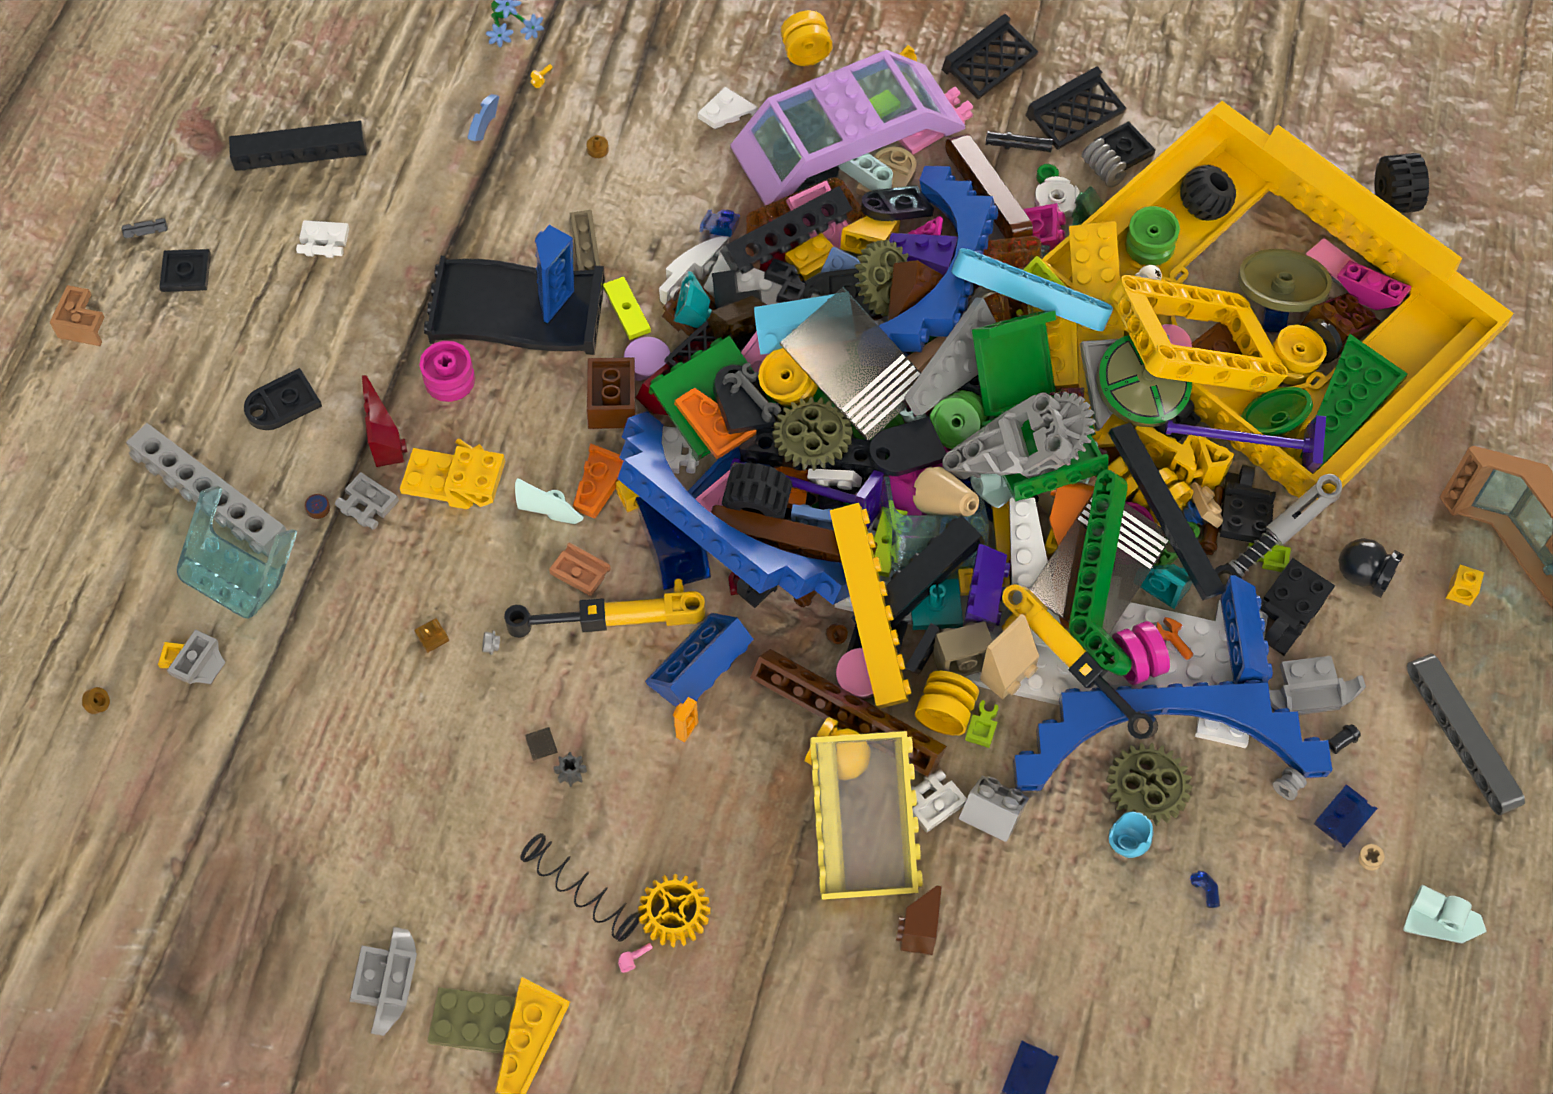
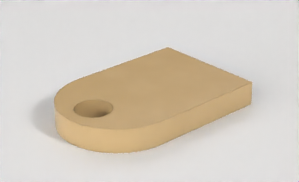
[856,147,916,196]

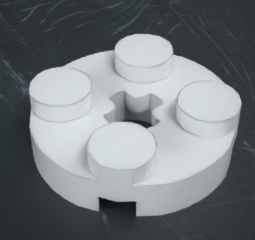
[1034,177,1080,217]

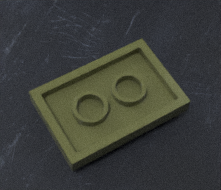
[427,987,516,1054]

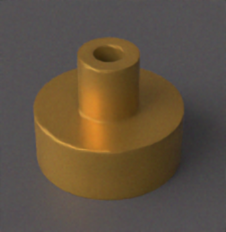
[586,135,609,158]
[82,687,110,714]

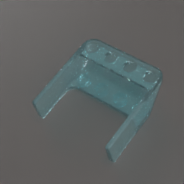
[881,477,989,573]
[176,486,297,618]

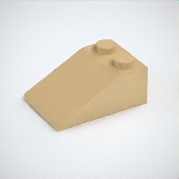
[980,614,1039,700]

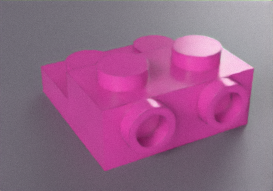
[1013,203,1066,254]

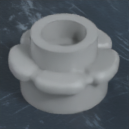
[482,630,500,655]

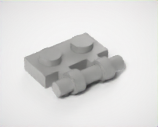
[335,472,399,530]

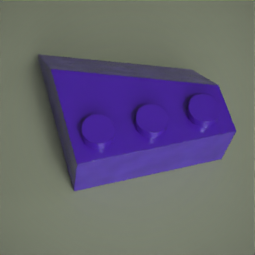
[889,233,958,276]
[963,544,1010,632]

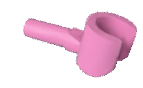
[618,943,653,973]

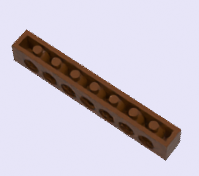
[750,649,947,777]

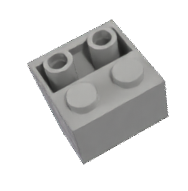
[959,776,1029,842]

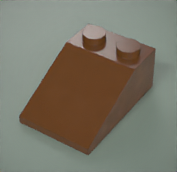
[888,260,943,321]
[587,357,636,429]

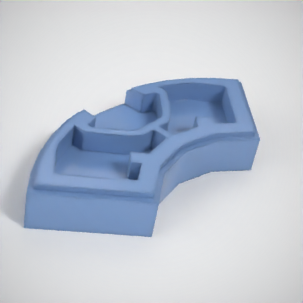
[467,94,499,141]

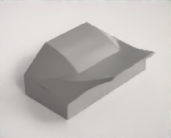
[167,630,225,684]

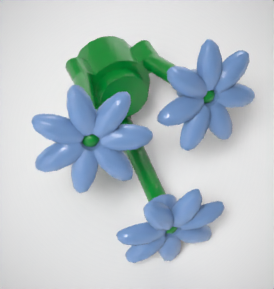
[486,0,544,47]

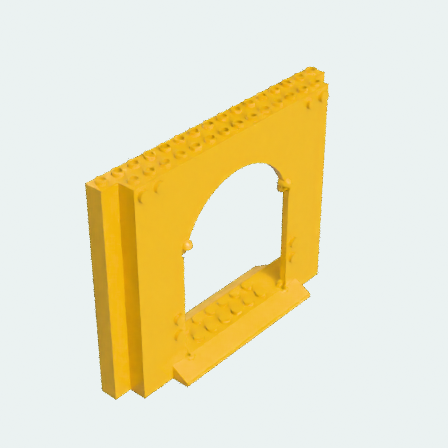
[1041,101,1514,500]

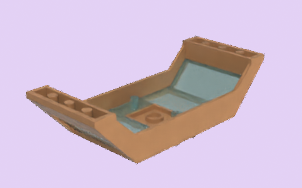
[1439,446,1553,609]

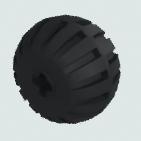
[1180,165,1236,221]

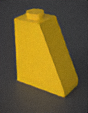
[840,216,901,255]

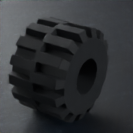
[1374,153,1429,213]
[721,463,793,519]

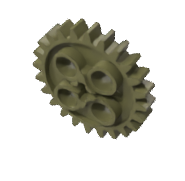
[854,240,908,317]
[773,397,852,471]
[1106,743,1193,826]

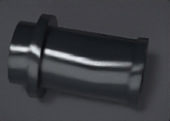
[1328,724,1361,754]

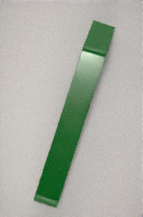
[1069,470,1132,676]

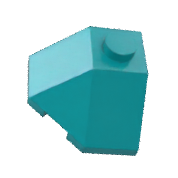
[674,271,712,328]
[1133,564,1192,609]

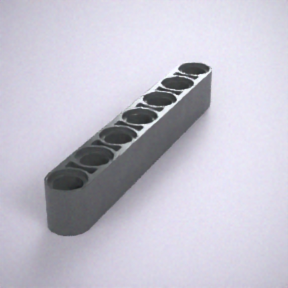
[1407,654,1525,815]

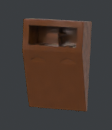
[1301,293,1381,353]

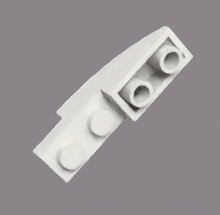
[659,235,729,304]

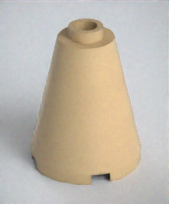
[913,467,979,516]

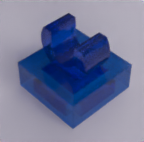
[1262,307,1289,332]

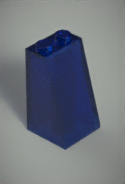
[636,497,711,590]

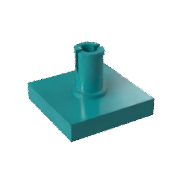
[911,579,963,630]

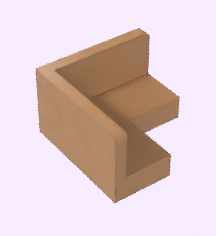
[50,285,105,346]

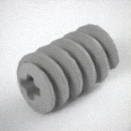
[1081,138,1126,187]

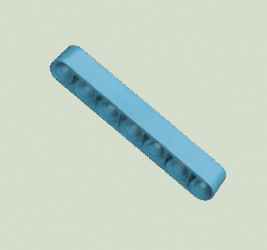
[951,248,1113,331]

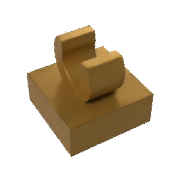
[414,618,449,653]

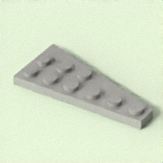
[904,298,996,415]

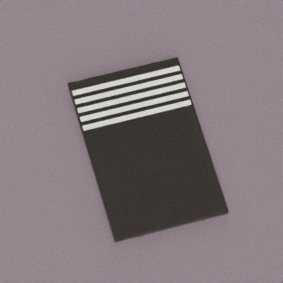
[779,287,921,441]
[1030,494,1169,645]

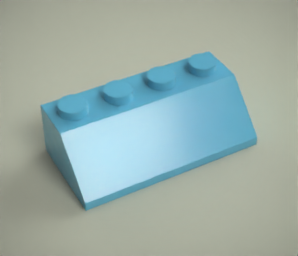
[754,292,856,355]

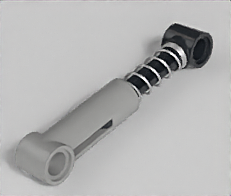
[1215,474,1342,587]

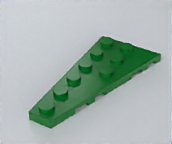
[1300,334,1408,470]

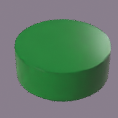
[1036,164,1059,184]

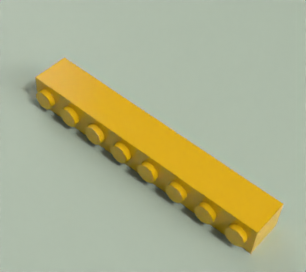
[829,503,912,709]

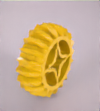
[638,874,711,947]

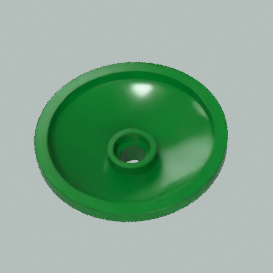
[1241,387,1313,436]

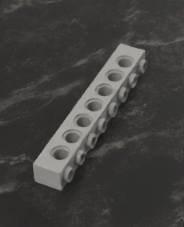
[126,423,289,558]

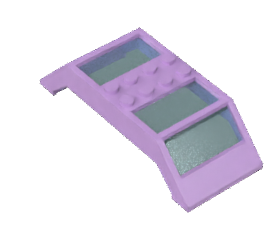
[731,50,965,211]

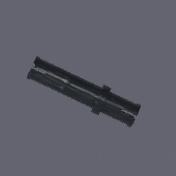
[985,131,1053,153]

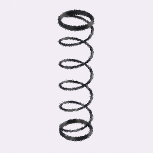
[520,833,641,942]

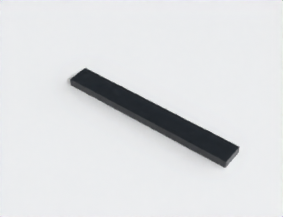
[1108,423,1226,601]

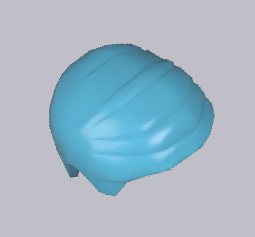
[1109,811,1153,858]

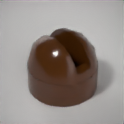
[826,624,848,644]

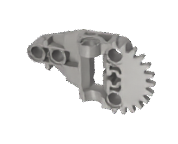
[943,392,1096,479]

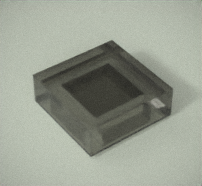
[525,727,558,761]

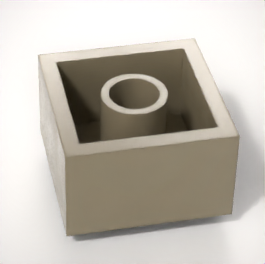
[933,621,993,677]

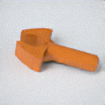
[1156,617,1193,660]

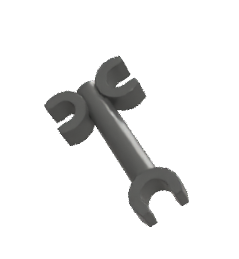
[722,363,781,422]

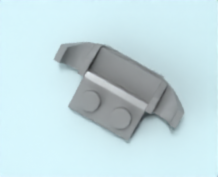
[1269,656,1366,715]
[349,927,417,1036]

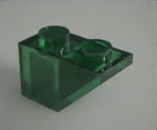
[1072,186,1104,226]

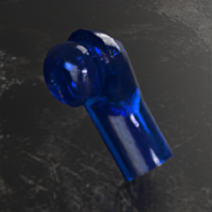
[1190,870,1220,908]

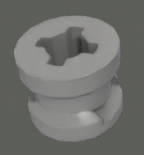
[1273,767,1307,800]

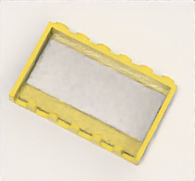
[810,731,923,899]

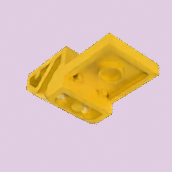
[1135,426,1235,490]
[400,446,506,509]

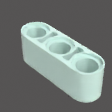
[838,153,893,191]

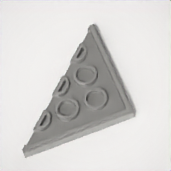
[1079,335,1170,431]

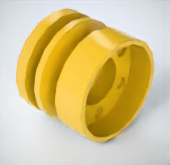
[915,670,979,736]

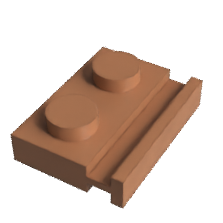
[549,543,611,596]

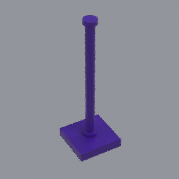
[1165,415,1326,474]
[730,458,883,530]

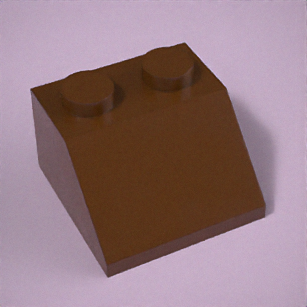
[896,885,942,955]

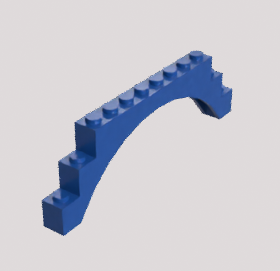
[857,166,998,367]
[617,411,850,605]
[1013,680,1333,791]

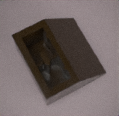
[707,296,767,343]

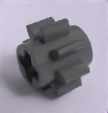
[554,752,587,787]

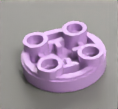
[624,337,670,381]

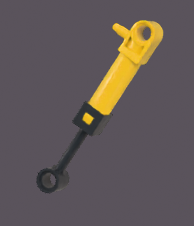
[504,579,705,638]
[1001,584,1158,739]

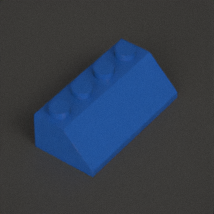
[535,224,574,323]
[1220,575,1273,684]
[645,613,754,707]

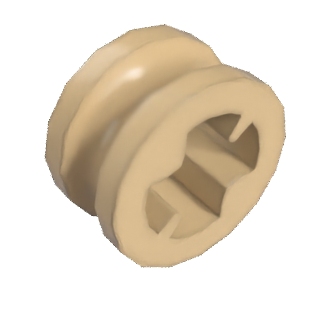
[1358,844,1385,871]

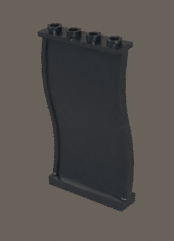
[424,256,605,355]

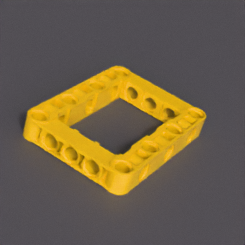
[1109,275,1288,392]

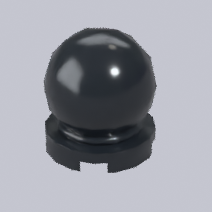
[1338,538,1404,598]

